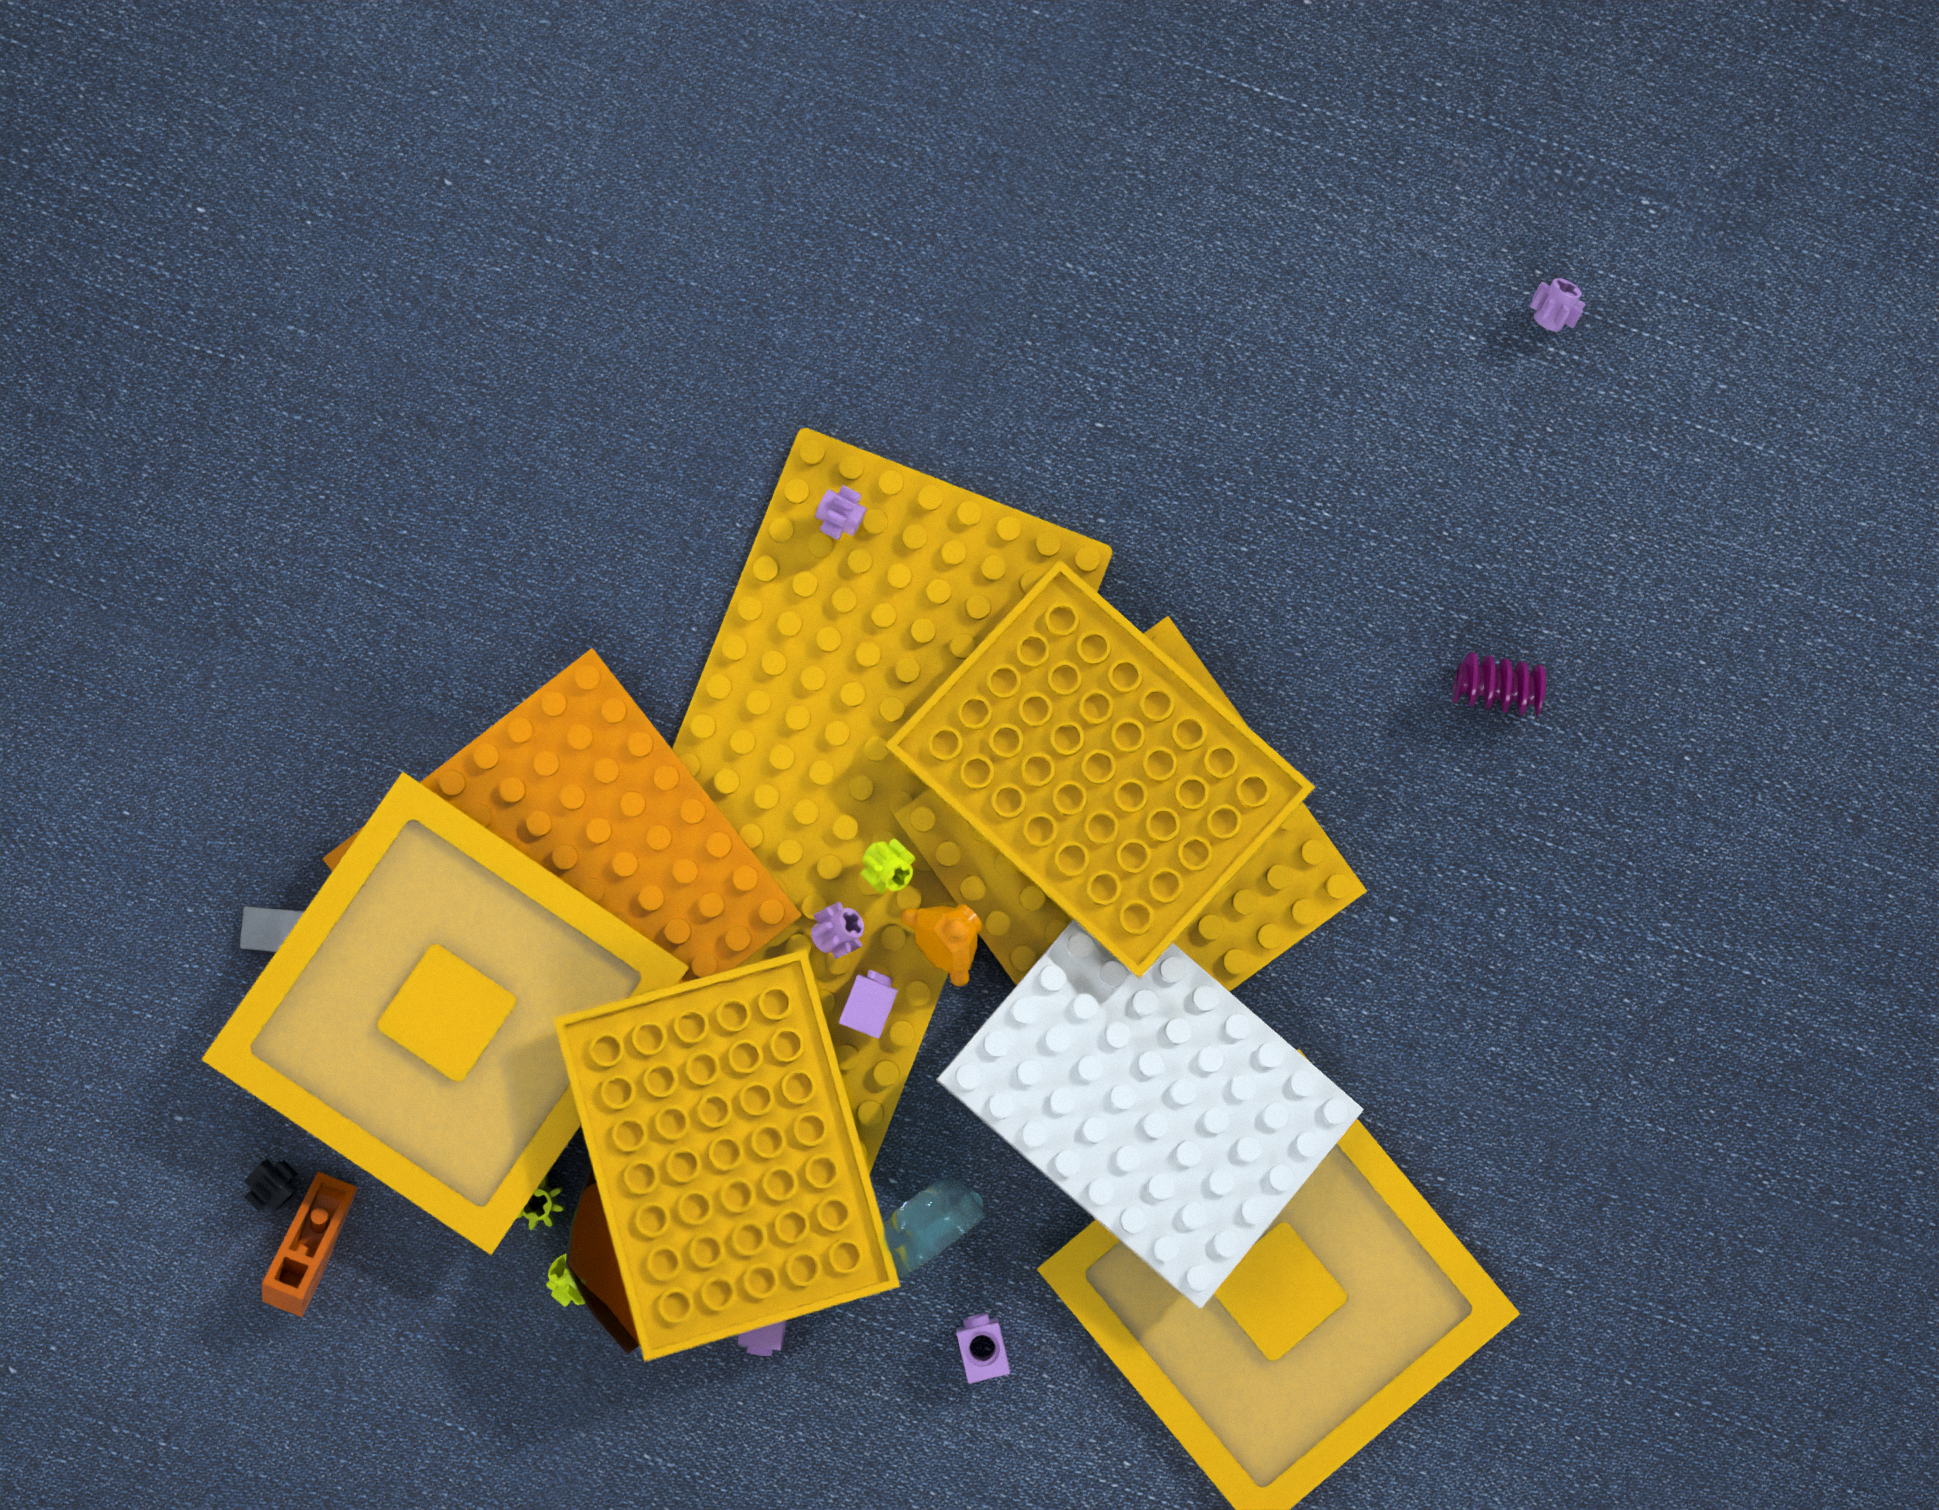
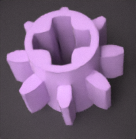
[1529,278,1585,332]
[815,485,867,541]
[811,902,864,959]

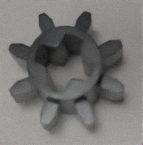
[244,1159,298,1212]

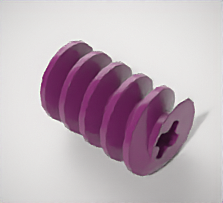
[1452,652,1546,718]

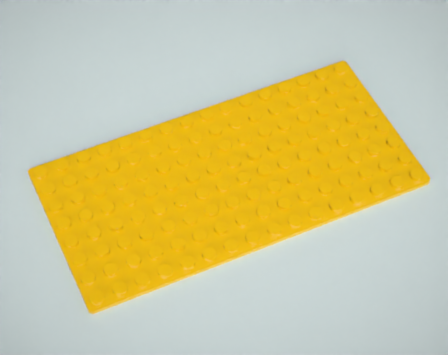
[672,428,1112,1174]

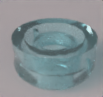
[882,1179,987,1280]

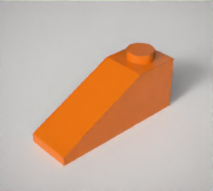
[262,1172,357,1317]

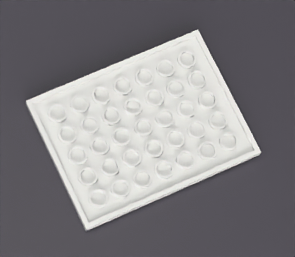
[936,920,1364,1309]

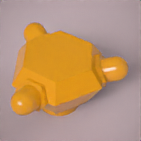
[901,904,982,987]

